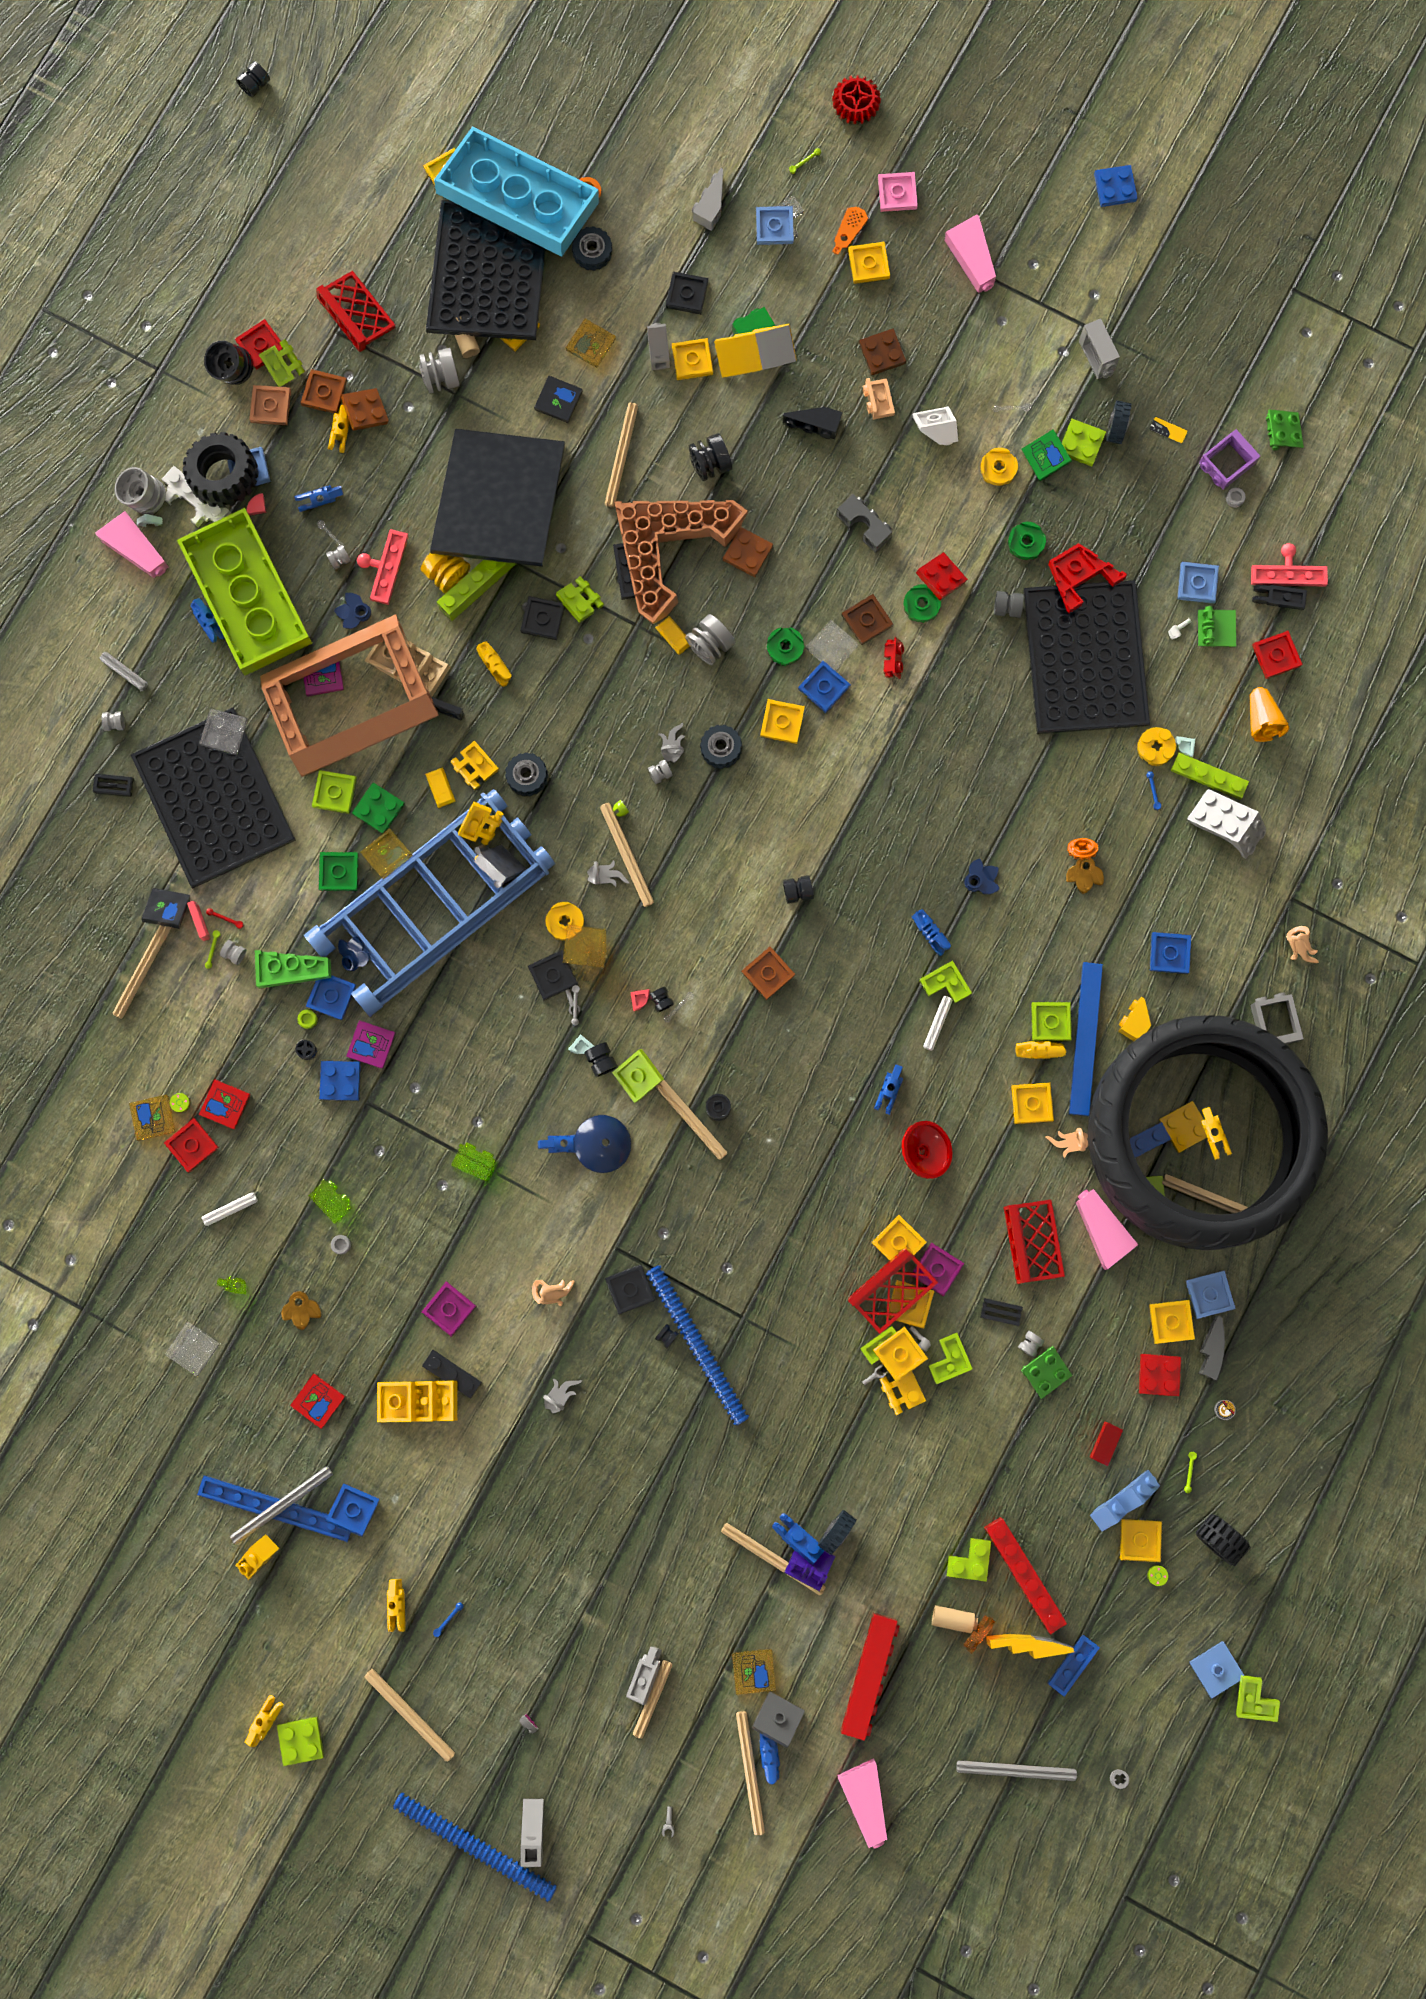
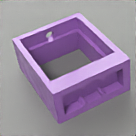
[1199,429,1260,490]

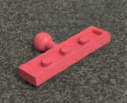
[357,529,409,605]
[1251,543,1328,587]

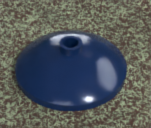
[574,1115,631,1173]

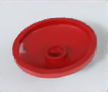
[902,1121,952,1179]

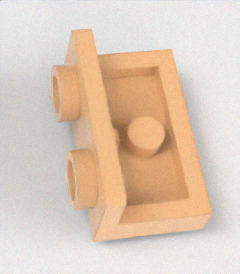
[862,378,895,420]

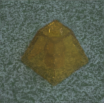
[563,925,606,968]

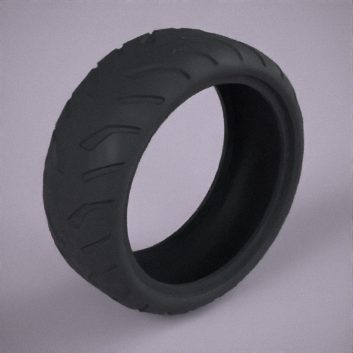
[1088,1015,1328,1250]

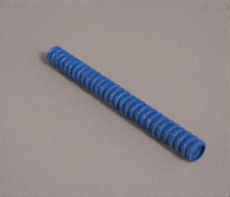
[646,1265,749,1425]
[393,1792,557,1902]

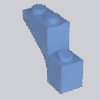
[1090,1470,1160,1531]

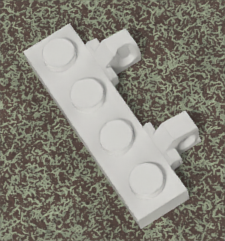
[162,466,230,528]

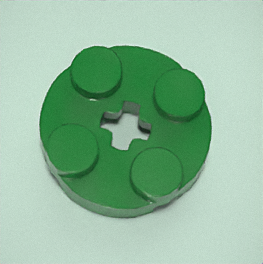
[1008,522,1046,560]
[903,584,941,623]
[767,627,804,666]

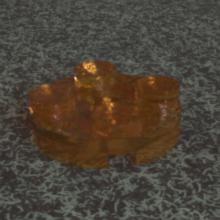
[963,1615,996,1654]

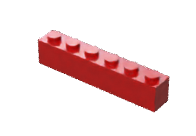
[983,1517,1067,1635]
[840,1612,900,1741]

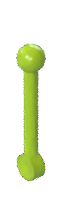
[789,148,821,174]
[205,930,221,969]
[1184,1452,1197,1493]

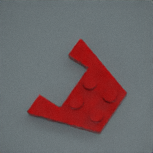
[1048,543,1127,613]

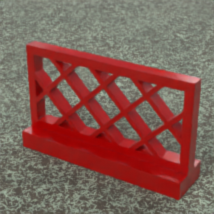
[316,270,395,353]
[1003,1200,1065,1284]
[848,1246,938,1334]

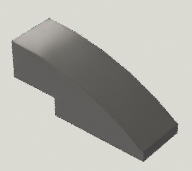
[1198,1316,1225,1380]

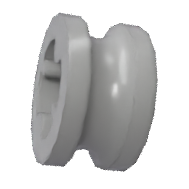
[1110,1769,1129,1789]

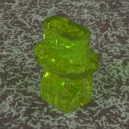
[216,1276,246,1294]

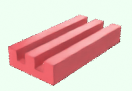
[187,901,210,941]

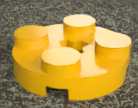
[980,448,1018,486]
[1137,727,1176,766]
[546,902,584,941]

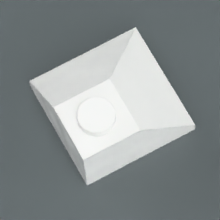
[912,407,958,445]

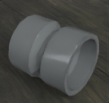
[994,591,1024,618]

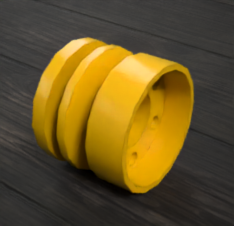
[421,553,471,594]

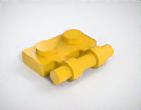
[451,740,499,790]
[458,802,504,845]
[879,1371,926,1415]

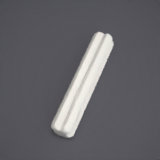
[924,996,953,1051]
[202,1193,258,1226]

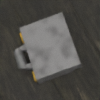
[474,844,526,888]

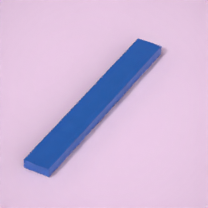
[1069,962,1103,1116]
[197,1476,351,1542]

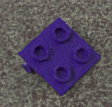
[784,1550,835,1592]

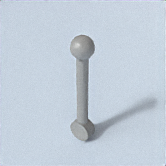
[571,985,580,1026]

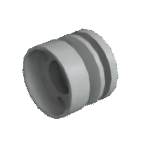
[420,348,460,394]
[115,467,166,515]
[685,614,735,665]

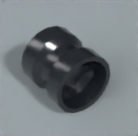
[649,987,674,1012]

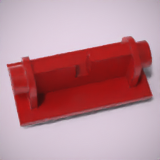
[883,637,904,679]

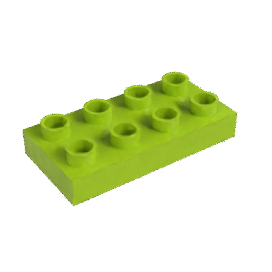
[177,508,312,676]

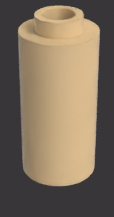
[455,316,480,358]
[932,1605,978,1634]

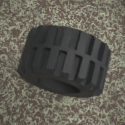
[1196,1514,1251,1566]

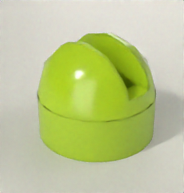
[613,800,629,817]

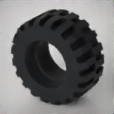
[182,432,258,508]

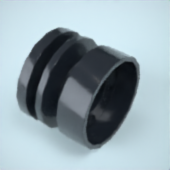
[204,341,253,385]
[688,433,732,481]

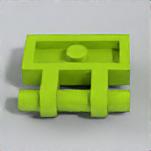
[259,339,305,387]
[556,576,604,623]

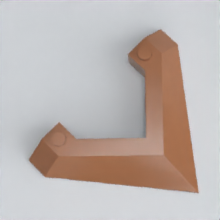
[614,500,748,624]

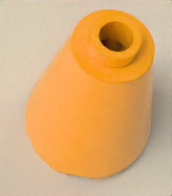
[1250,687,1289,742]

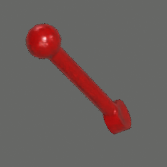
[206,908,244,929]

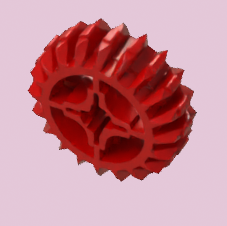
[832,75,881,125]

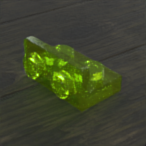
[451,1142,496,1182]
[308,1179,352,1224]

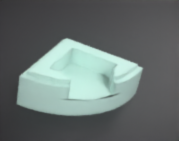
[137,514,162,527]
[1175,736,1195,758]
[568,1034,594,1054]

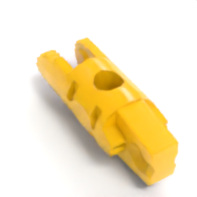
[328,405,349,453]
[476,641,512,687]
[1015,1041,1066,1059]
[1201,1107,1232,1160]
[387,1579,406,1632]
[245,1695,284,1747]

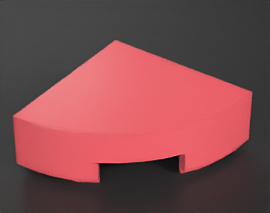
[247,493,266,516]
[630,989,650,1012]

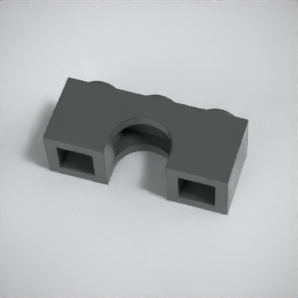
[836,494,892,553]

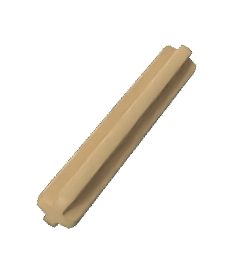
[633,1660,672,1739]

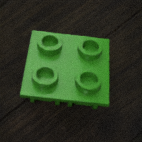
[1266,409,1304,450]
[1198,606,1236,647]
[1021,1346,1073,1399]

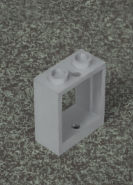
[1079,318,1120,379]
[1250,993,1303,1044]

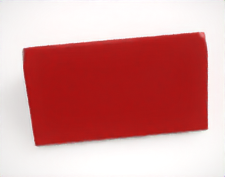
[1089,1422,1123,1466]

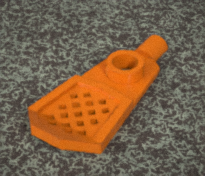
[832,207,868,255]

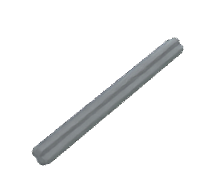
[230,1467,333,1544]
[956,1761,1077,1781]

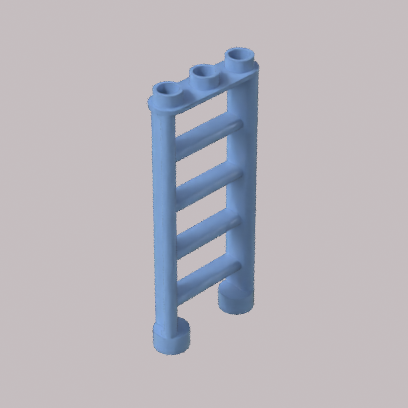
[304,789,555,1017]

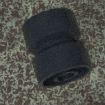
[236,61,270,97]
[783,875,814,904]
[584,1042,618,1077]
[706,1094,731,1121]

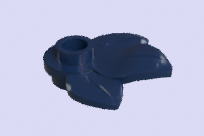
[334,593,371,629]
[964,859,999,895]
[338,936,370,971]

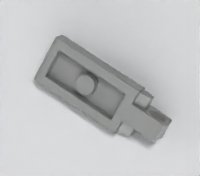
[626,1646,662,1705]

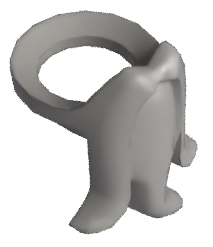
[658,723,685,763]
[587,860,629,887]
[543,1379,582,1413]

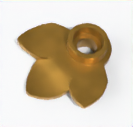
[1066,858,1104,894]
[281,1291,321,1330]

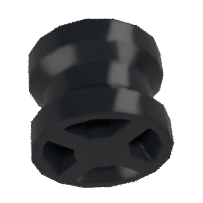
[295,1039,317,1060]
[655,1324,679,1348]

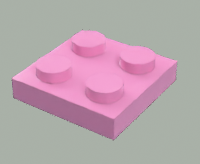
[878,172,917,212]

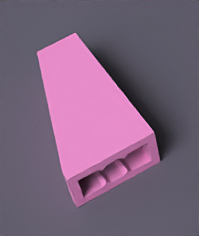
[945,215,996,293]
[95,511,169,578]
[1076,1189,1138,1270]
[837,1758,887,1849]

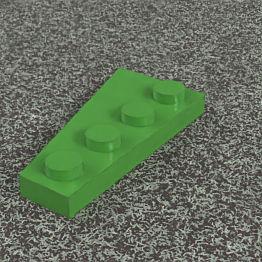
[255,950,331,988]

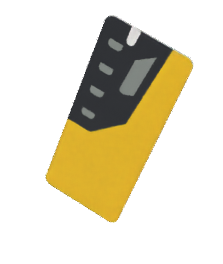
[1150,417,1187,443]

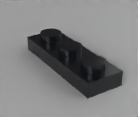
[613,543,635,600]
[422,1349,482,1399]

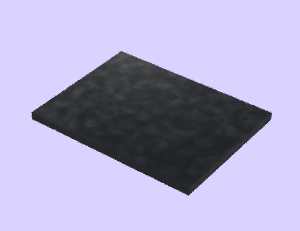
[426,200,546,341]
[430,429,565,567]
[1023,580,1150,734]
[131,707,296,889]

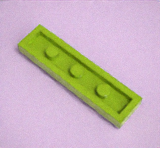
[1171,752,1249,800]

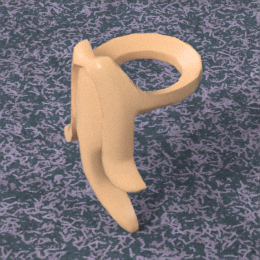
[1286,926,1319,963]
[1045,1128,1088,1158]
[532,1280,575,1306]

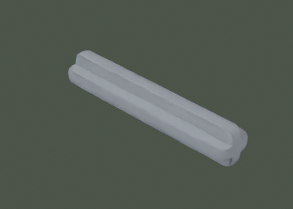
[100,652,148,691]

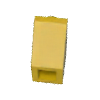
[1118,997,1151,1041]
[235,1534,279,1580]

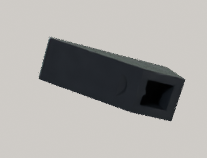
[782,407,843,439]

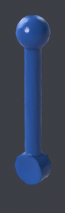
[1147,771,1161,810]
[433,1602,463,1637]

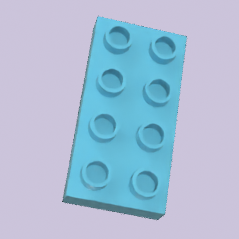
[434,126,599,257]

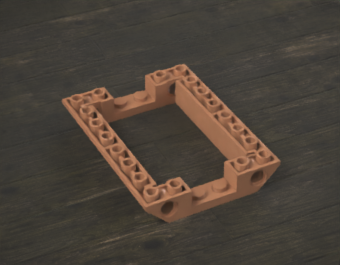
[260,614,439,777]

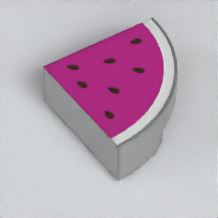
[519,1713,538,1734]

